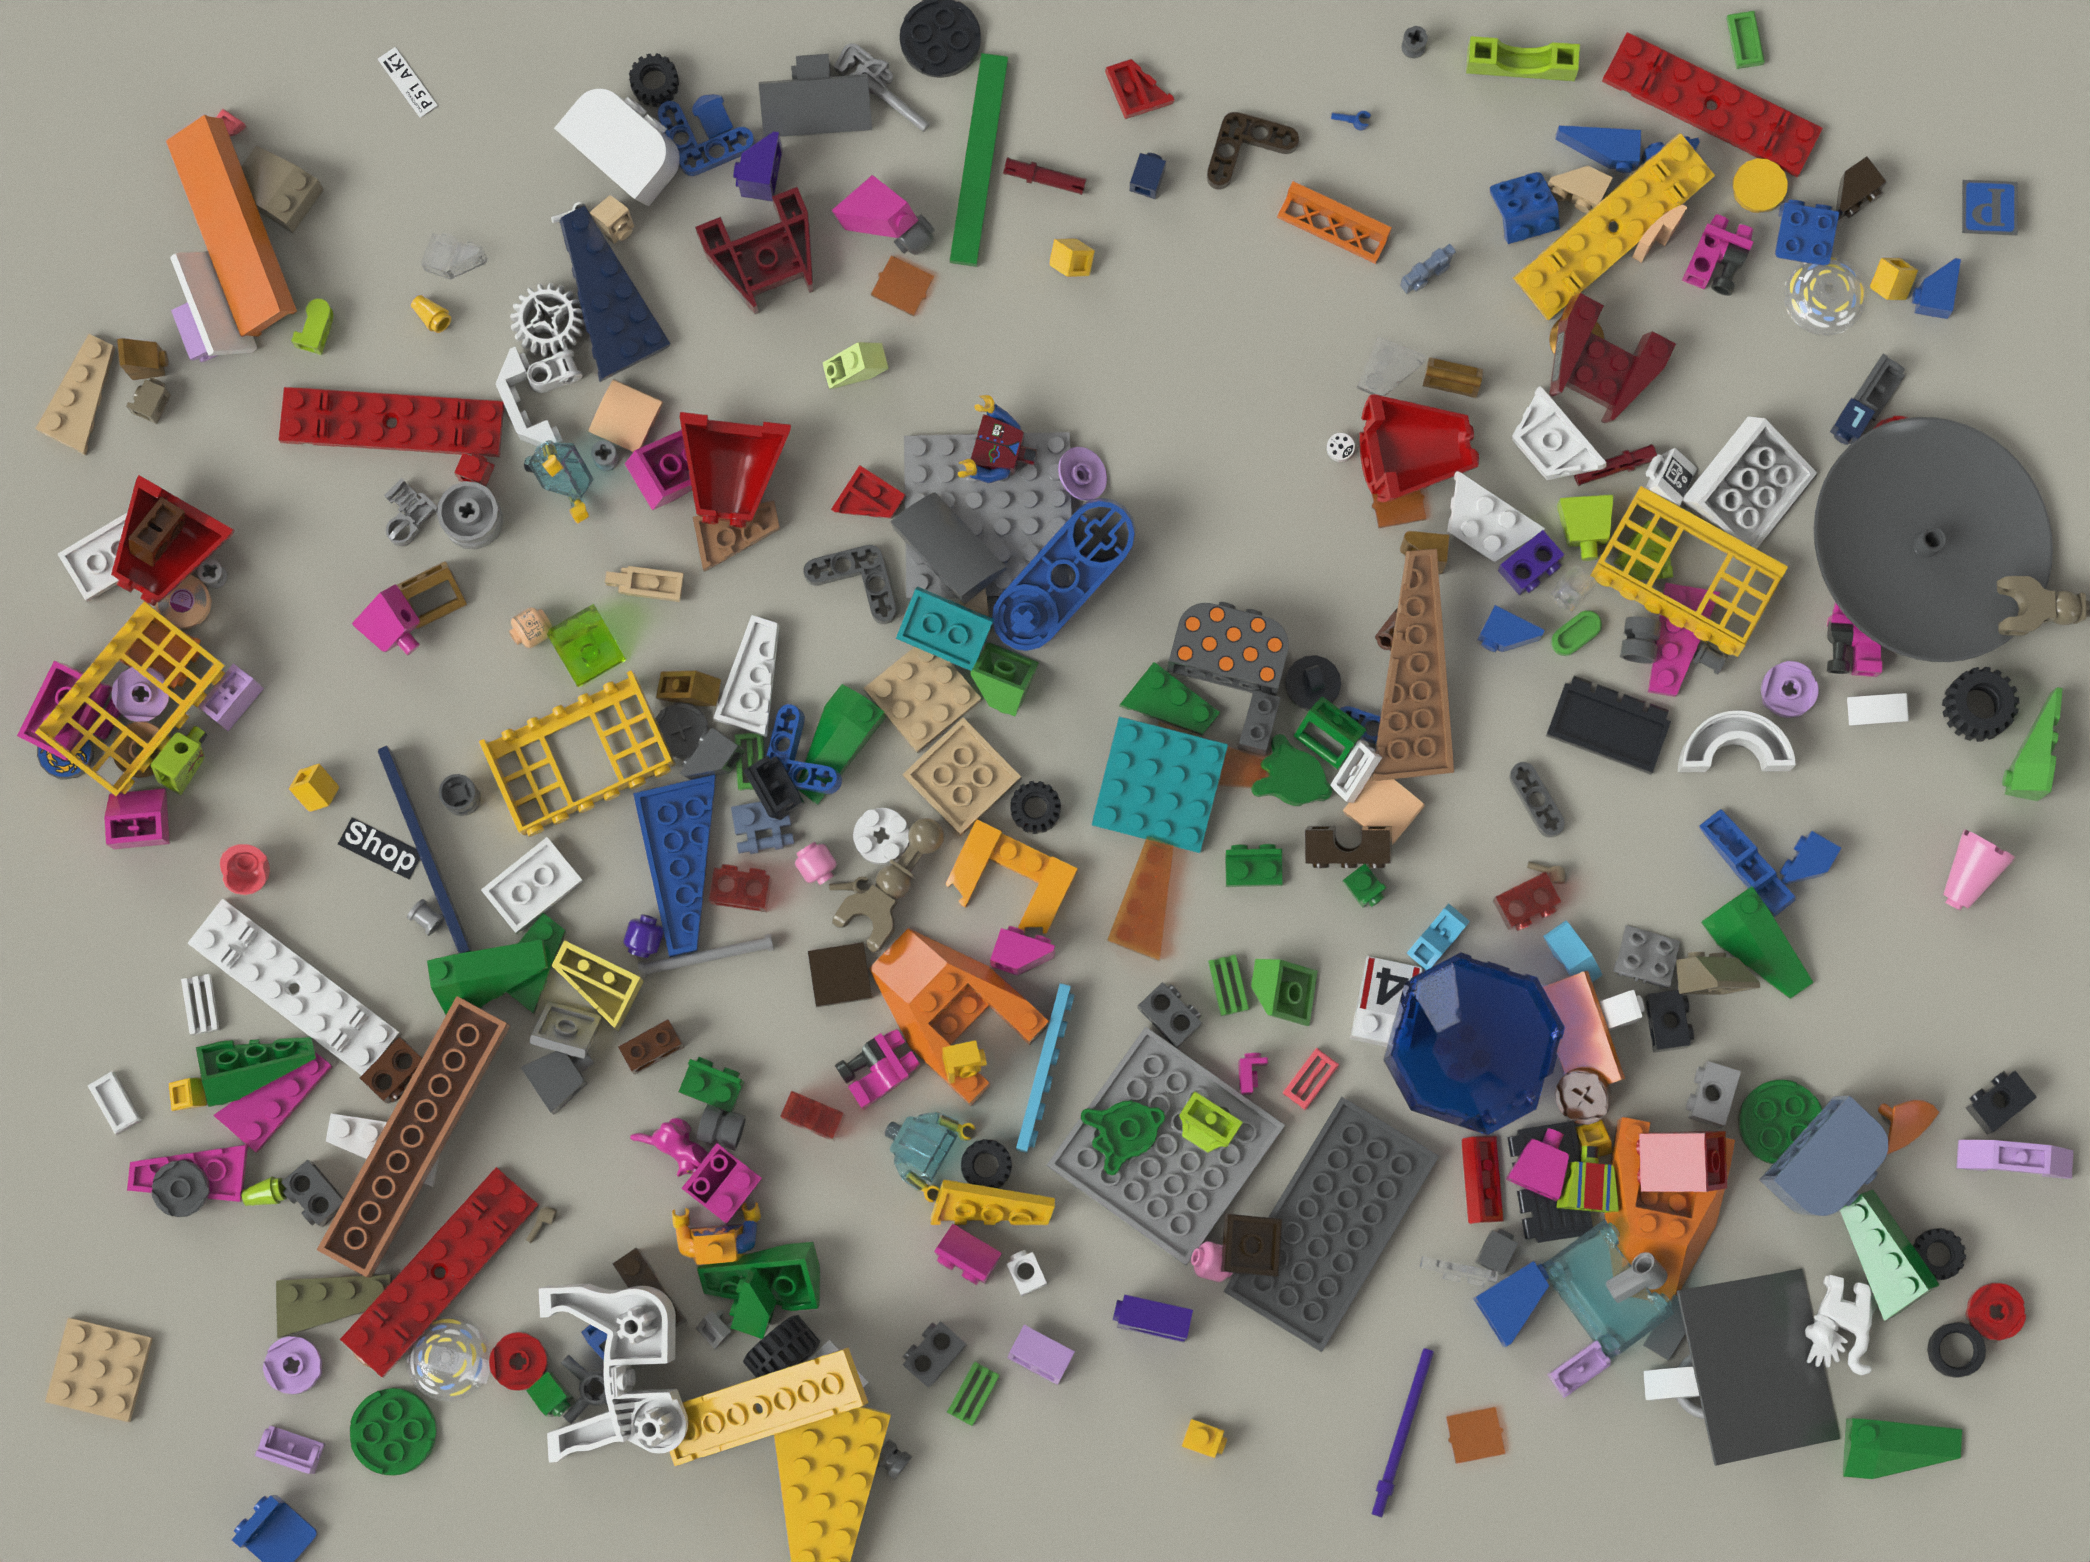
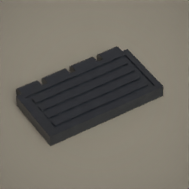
[1546,675,1671,775]
[1507,1121,1594,1243]

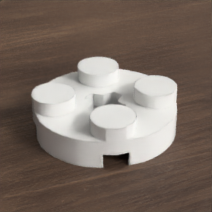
[853,808,909,865]

